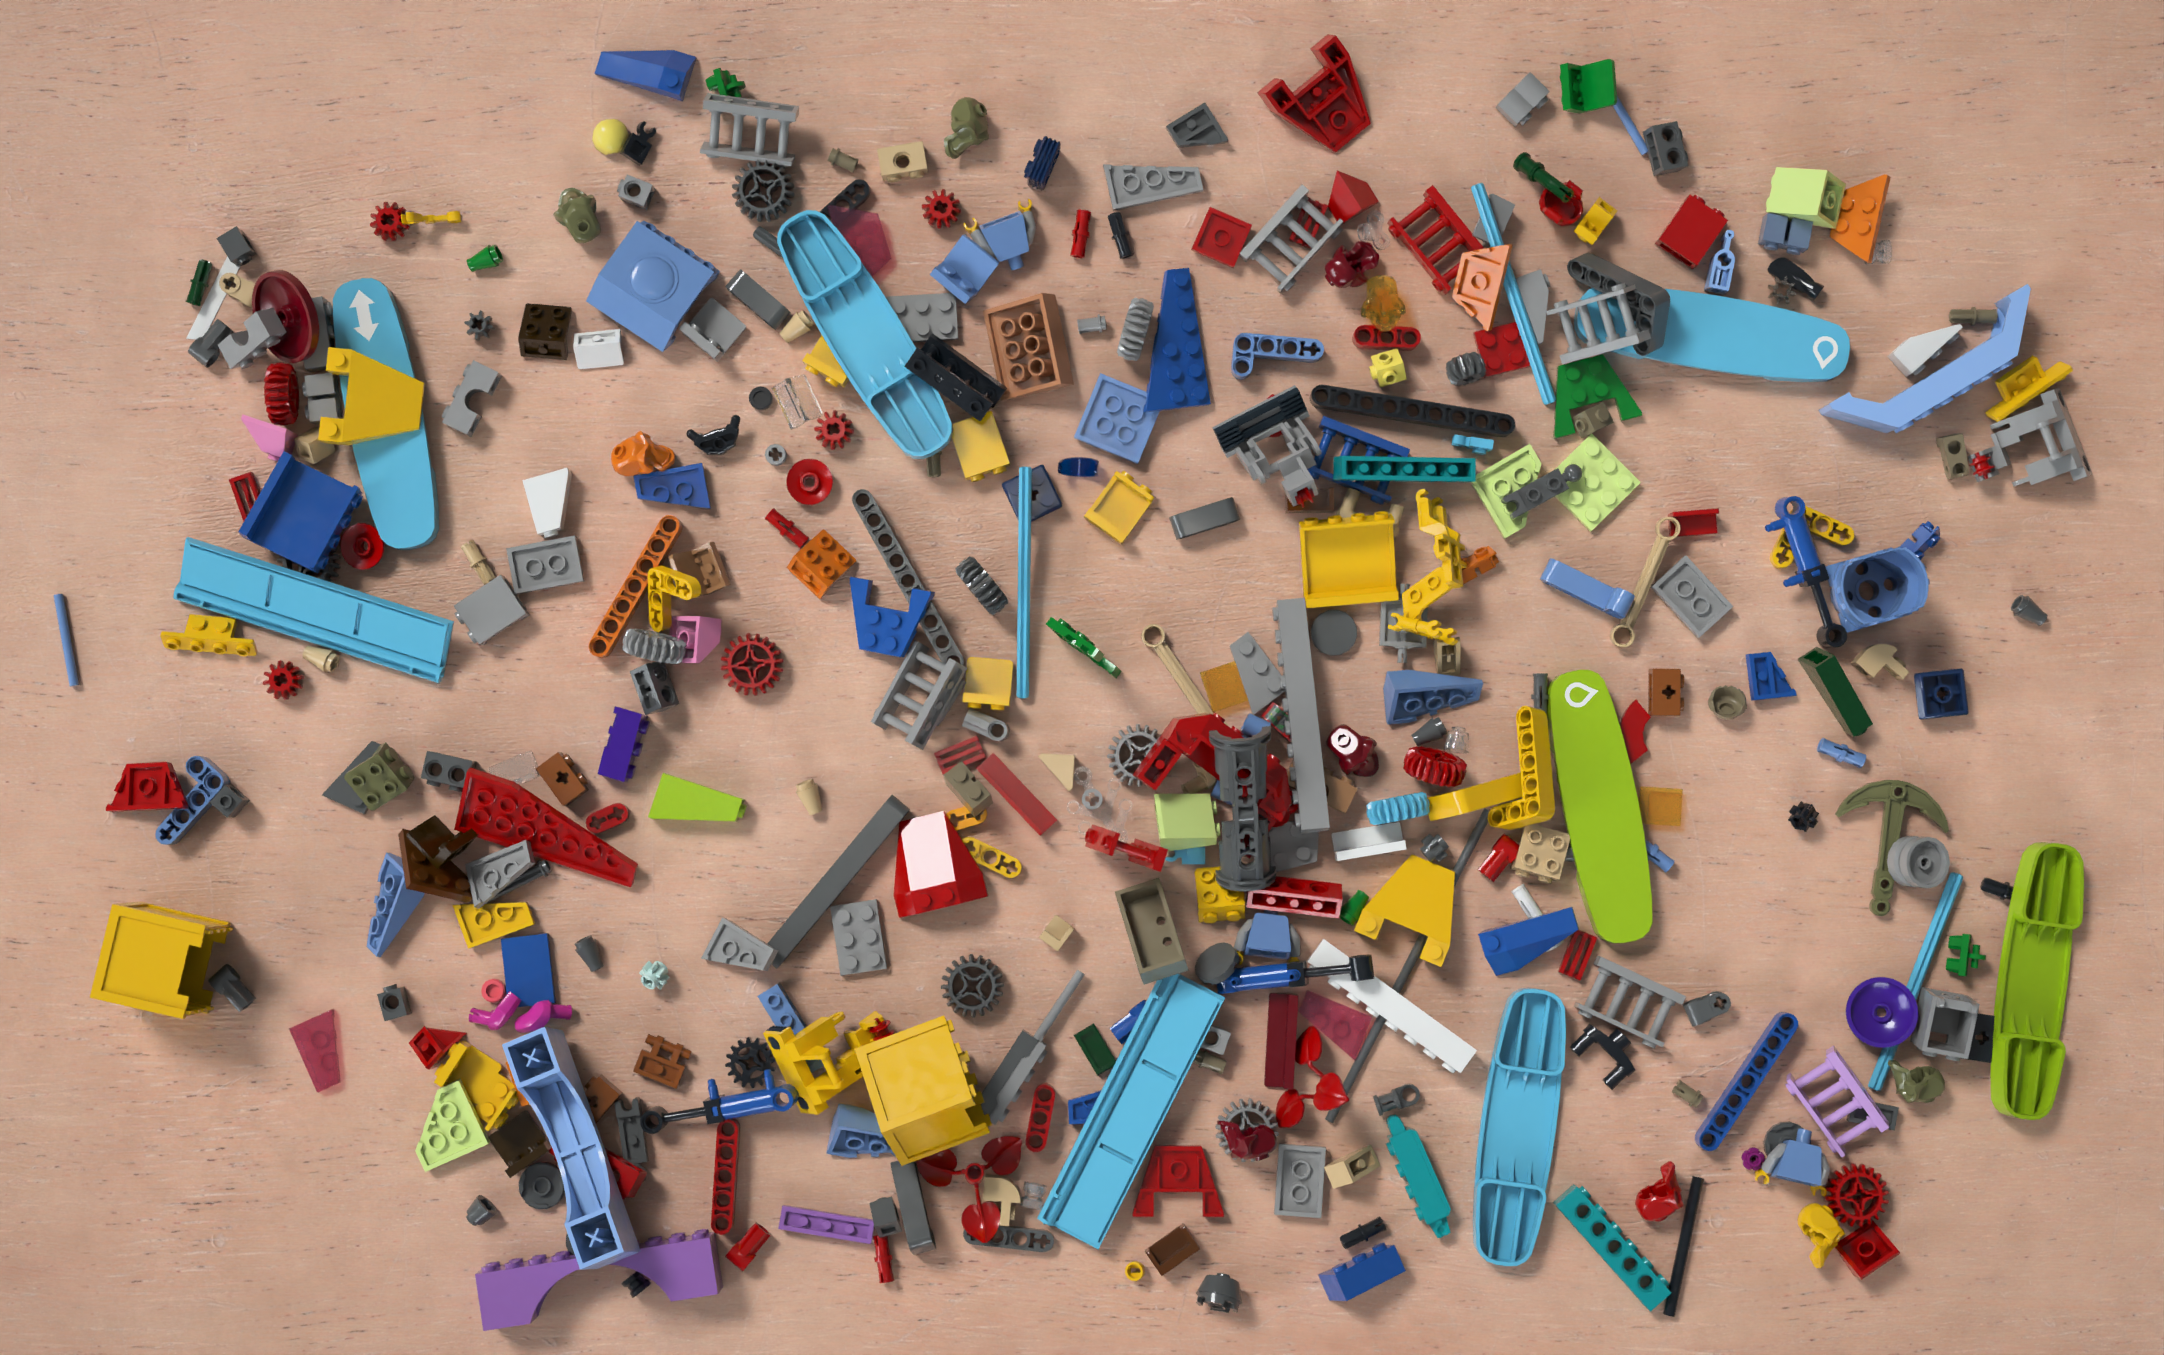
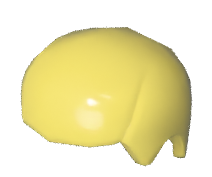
[592,119,629,155]

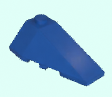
[595,50,696,101]
[1478,907,1579,976]

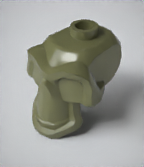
[944,97,989,159]
[553,188,601,243]
[1888,1060,1945,1103]

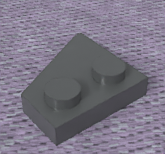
[1166,102,1228,147]

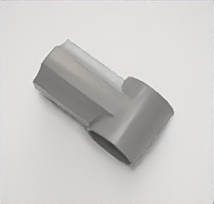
[962,708,1010,741]

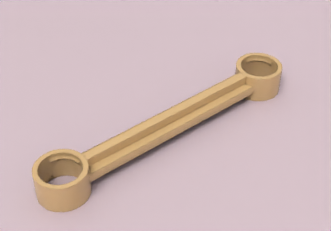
[1610,517,1680,647]
[1141,624,1228,726]

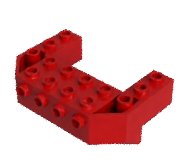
[1133,712,1291,859]

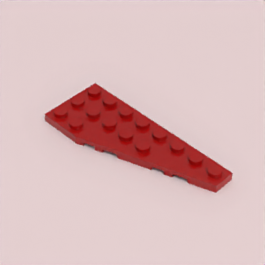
[454,767,638,887]

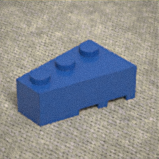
[1318,1243,1406,1301]

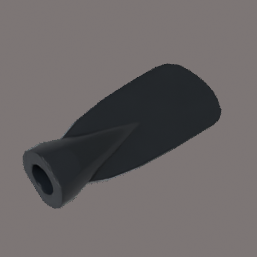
[1768,257,1824,300]

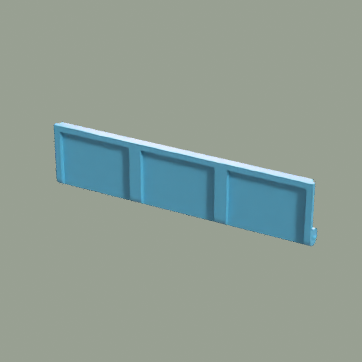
[173,537,454,683]
[1037,974,1226,1250]

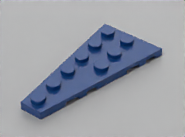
[1143,268,1211,413]

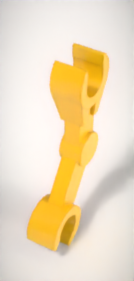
[401,211,461,224]

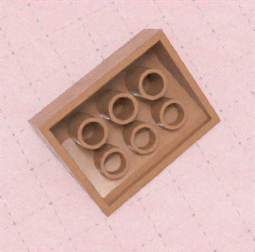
[983,293,1074,401]

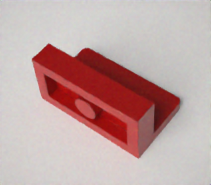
[1668,508,1719,537]

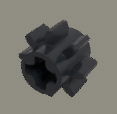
[1788,801,1819,832]

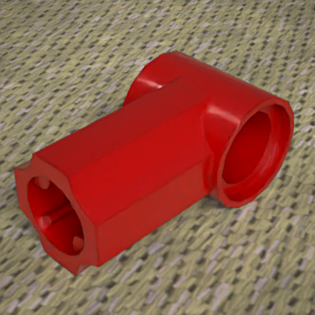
[1477,833,1519,882]
[725,1222,771,1272]

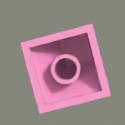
[241,414,298,462]
[669,616,722,663]

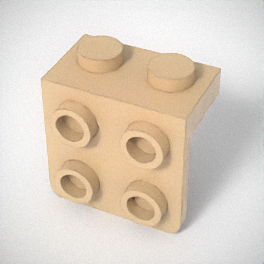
[1510,824,1570,884]

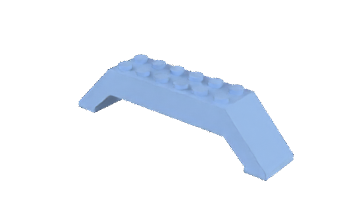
[1819,284,2031,433]

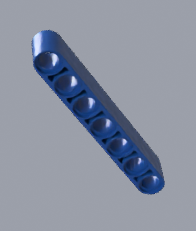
[1695,1012,1798,1151]

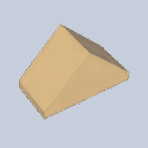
[1433,637,1461,676]
[1038,753,1075,791]

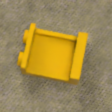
[952,411,1010,482]
[1084,471,1154,544]

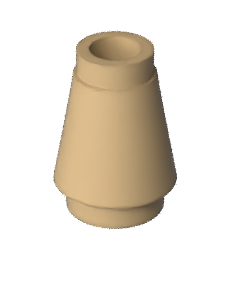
[780,310,814,343]
[303,645,340,672]
[796,779,822,815]

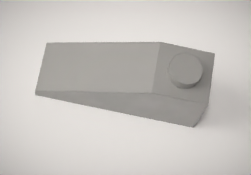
[1515,269,1550,346]

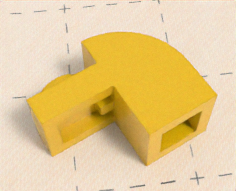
[1573,197,1618,245]

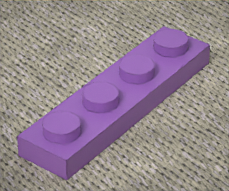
[778,1205,874,1244]

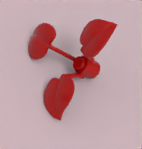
[1276,1025,1349,1128]
[916,1136,1022,1243]

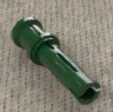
[1513,152,1574,203]

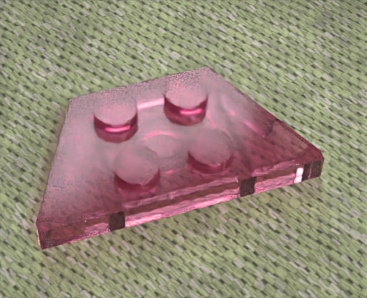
[827,205,892,277]

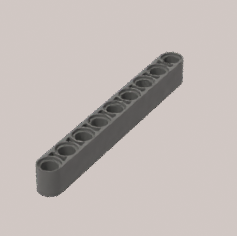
[852,489,965,666]
[767,794,910,969]

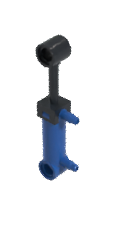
[1765,496,1847,647]
[1217,954,1374,994]
[640,1069,799,1134]

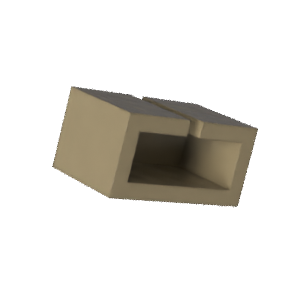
[943,761,993,817]

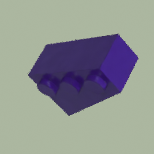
[598,706,650,782]

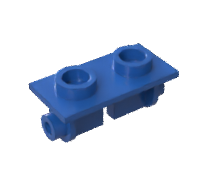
[1900,521,1940,561]

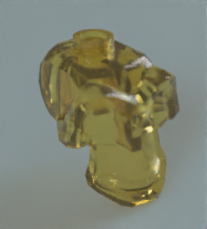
[1361,275,1406,331]

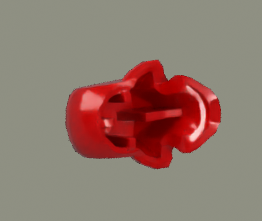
[1635,1161,1684,1222]

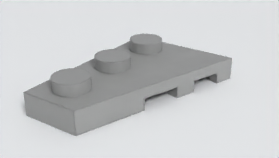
[1229,632,1285,715]
[465,840,535,909]
[701,917,778,971]

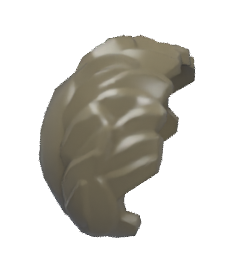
[1708,685,1747,720]

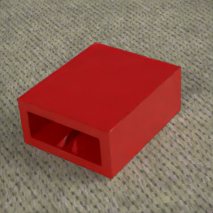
[1655,194,1728,270]

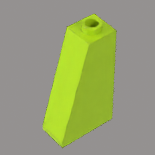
[648,773,747,821]

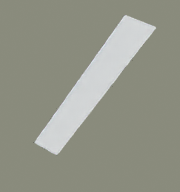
[186,256,240,340]

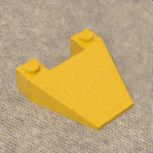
[318,347,425,446]
[1354,854,1455,967]

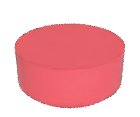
[481,979,506,1002]

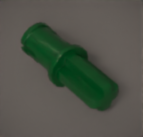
[185,259,212,307]

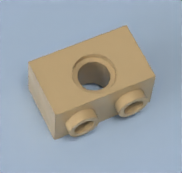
[877,141,928,183]

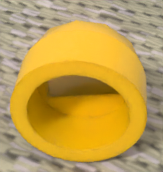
[1125,1261,1145,1281]

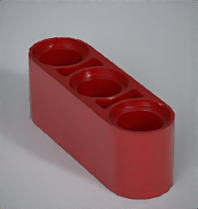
[1352,325,1421,351]
[1026,1083,1055,1152]

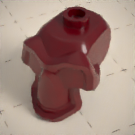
[1325,241,1379,288]
[1326,724,1379,777]
[1217,1121,1277,1161]

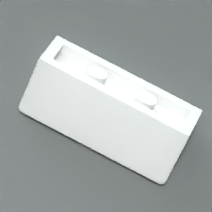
[1331,822,1407,861]

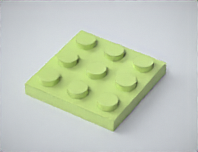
[1555,433,1641,532]

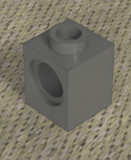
[216,226,256,266]
[210,785,250,818]
[377,984,412,1021]
[869,1197,902,1238]

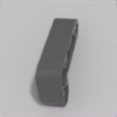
[890,1161,936,1255]

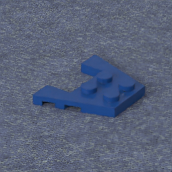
[850,577,935,657]

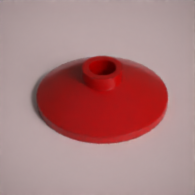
[786,459,833,505]
[340,523,384,570]

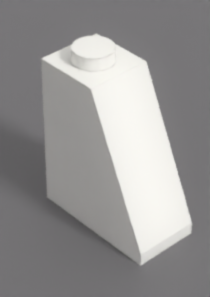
[522,468,572,538]

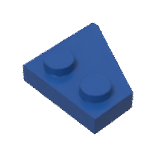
[1746,652,1797,701]

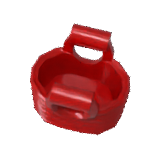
[1539,180,1583,226]

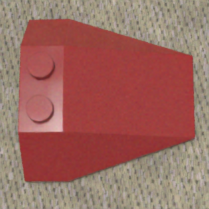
[894,811,988,918]

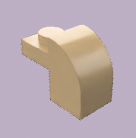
[1850,644,1909,680]
[983,1174,1021,1226]

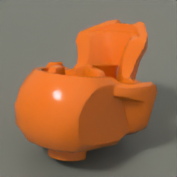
[611,431,675,476]

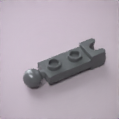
[1501,464,1582,519]
[615,1097,649,1183]

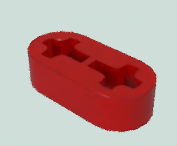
[586,803,630,833]

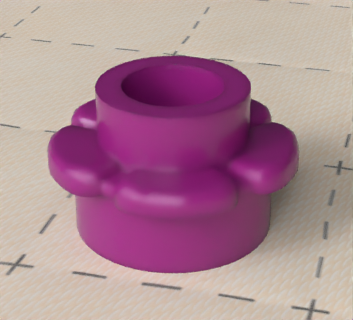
[1741,1147,1765,1171]

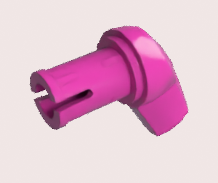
[469,991,521,1030]
[515,1000,572,1033]

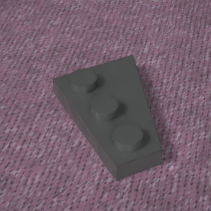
[322,741,382,814]

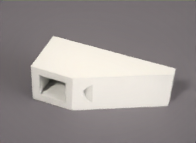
[1887,324,1963,377]

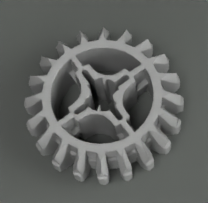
[1117,298,1154,361]
[622,628,686,664]
[1107,724,1159,787]
[1215,1098,1279,1162]

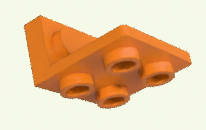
[786,529,856,599]

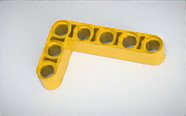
[1488,706,1555,830]
[1427,773,1522,821]

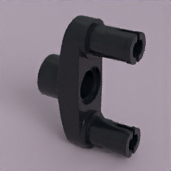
[1570,1024,1635,1090]

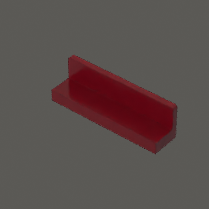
[1264,993,1299,1090]

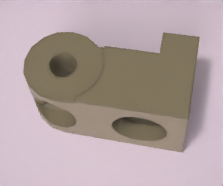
[1936,434,1969,480]

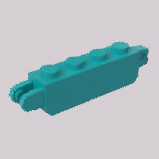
[1386,1114,1451,1238]

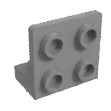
[679,298,746,362]

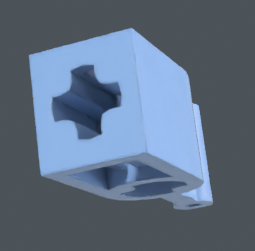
[1704,230,1735,295]

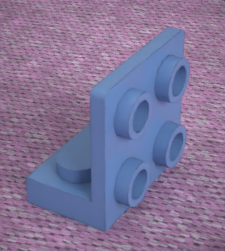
[930,234,999,304]

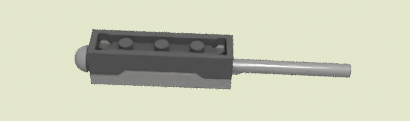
[981,969,1085,1127]

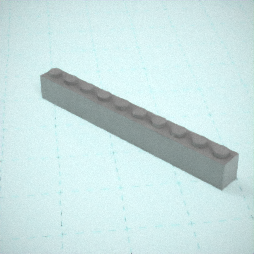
[1272,598,1330,833]

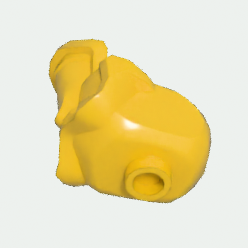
[1797,1203,1846,1268]

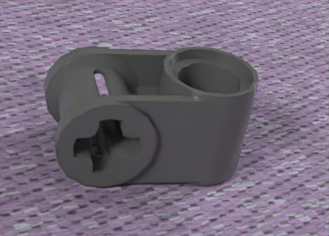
[1683,991,1731,1027]

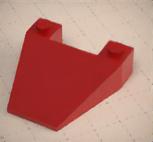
[1257,34,1371,153]

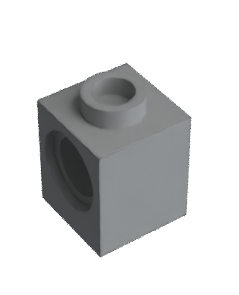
[617,175,656,210]
[1201,1025,1231,1055]

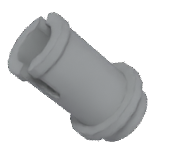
[1077,314,1107,334]

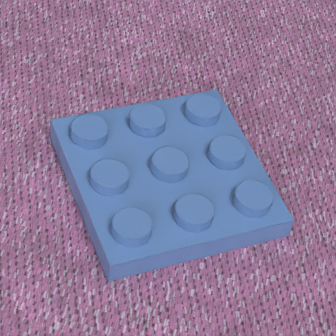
[1074,373,1160,464]

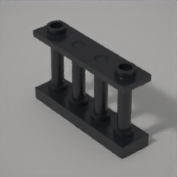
[904,333,1007,421]

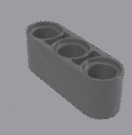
[725,269,791,330]
[1169,497,1240,540]

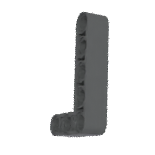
[1567,252,1670,356]

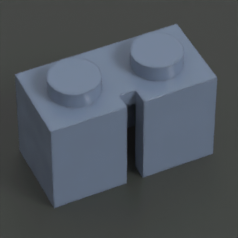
[1758,213,1813,255]

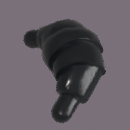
[686,415,740,455]

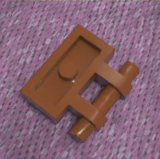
[633,1034,692,1089]

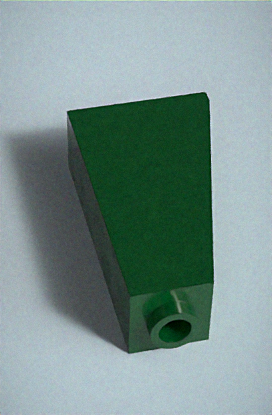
[1798,647,1873,737]

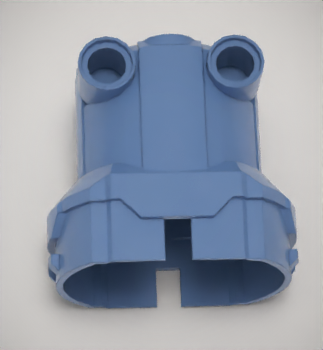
[1825,547,1930,633]

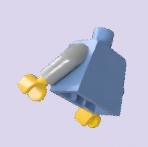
[964,199,1036,270]
[1234,910,1300,965]
[1755,1129,1830,1197]

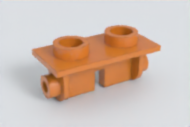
[1461,546,1499,584]

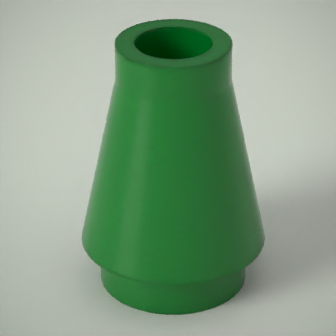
[467,245,503,272]
[1339,890,1369,926]

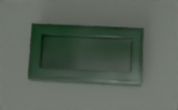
[1074,1023,1116,1076]

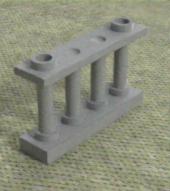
[700,93,799,168]
[1239,184,1343,293]
[1546,283,1651,364]
[871,640,967,750]
[1574,956,1686,1049]

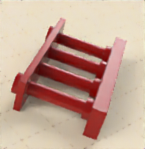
[1387,185,1484,295]
[1085,824,1168,872]

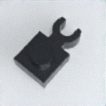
[620,121,656,165]

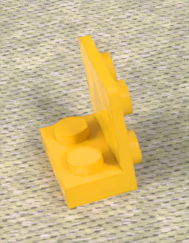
[475,1073,519,1132]

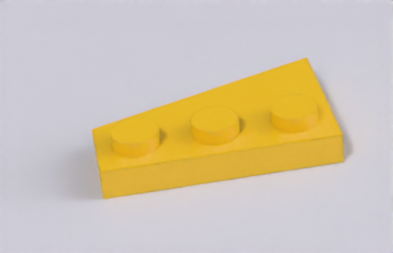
[452,902,535,949]

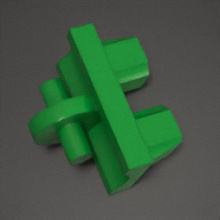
[705,68,746,98]
[1946,934,1986,976]

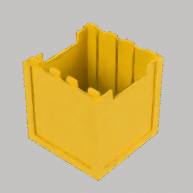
[90,901,233,1019]
[855,1015,992,1166]

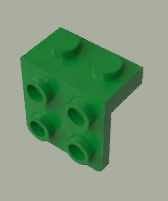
[1560,59,1617,114]

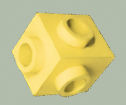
[1369,348,1407,388]

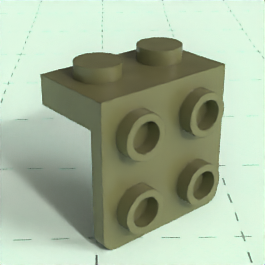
[344,742,415,810]

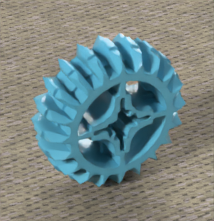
[1366,792,1430,825]

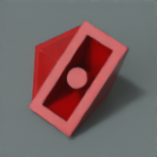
[1328,170,1379,224]
[409,1026,467,1070]

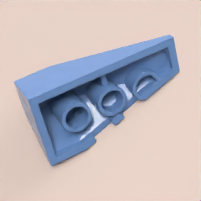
[1383,670,1483,725]
[366,853,425,957]
[826,1104,895,1158]

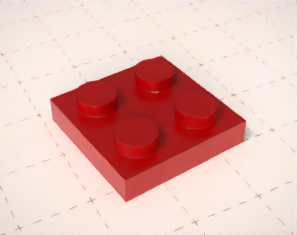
[1191,207,1252,268]
[1473,322,1530,378]

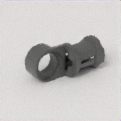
[1373,1083,1420,1116]

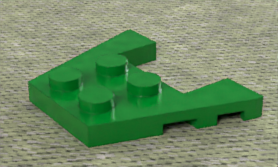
[1553,354,1642,439]
[1046,617,1122,678]

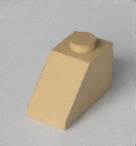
[1324,1144,1380,1189]

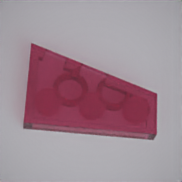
[1298,990,1372,1060]
[289,1009,341,1093]

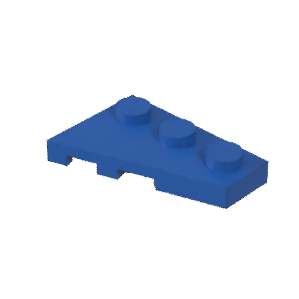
[633,463,711,509]

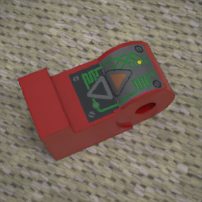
[1261,702,1291,743]

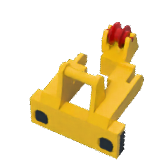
[763,1011,895,1115]

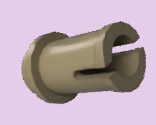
[828,148,859,173]
[1672,1080,1703,1107]

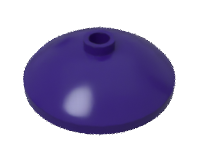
[1846,977,1918,1048]

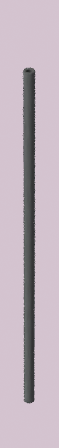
[1325,808,1490,1123]

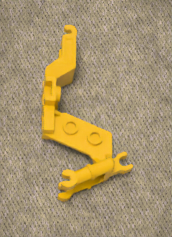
[1388,489,1467,646]

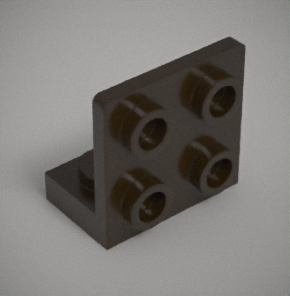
[518,303,572,360]
[406,815,478,869]
[488,1111,552,1178]

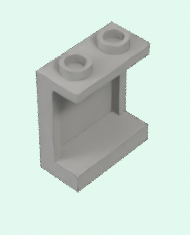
[454,575,530,645]

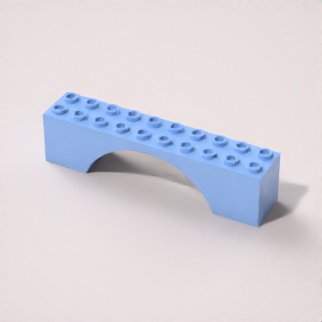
[502,1027,641,1270]

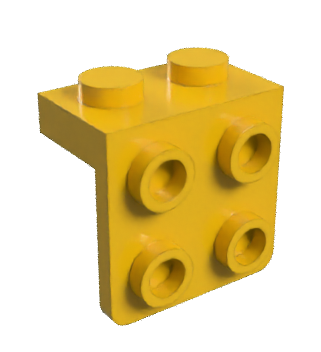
[802,335,849,388]
[962,657,1013,710]
[1195,866,1245,923]
[434,1040,502,1104]

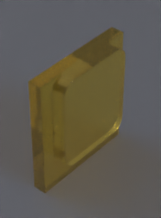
[1200,661,1248,712]
[1639,786,1683,826]

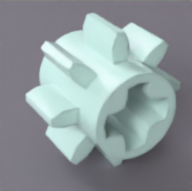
[639,961,670,990]

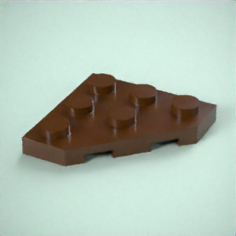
[398,829,472,903]

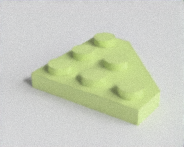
[1471,444,1542,539]
[415,1079,490,1172]

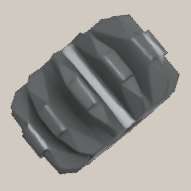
[1446,352,1486,386]

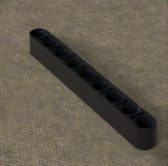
[1310,385,1516,437]

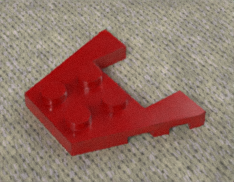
[1132,1145,1224,1217]

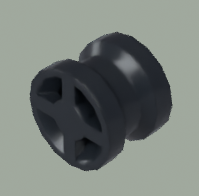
[621,1271,651,1298]

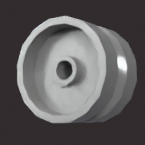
[1887,836,1950,888]

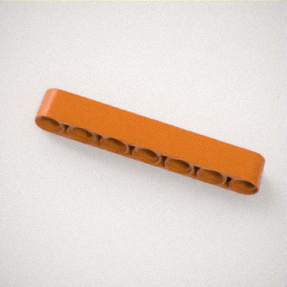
[589,515,682,658]

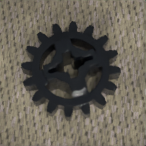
[725,1037,776,1088]

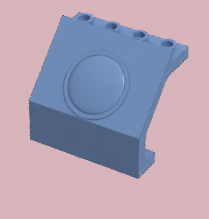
[586,221,720,352]

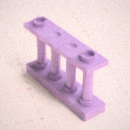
[1785,1045,1889,1158]

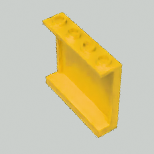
[1299,511,1399,608]

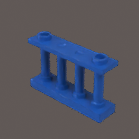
[1307,416,1410,505]

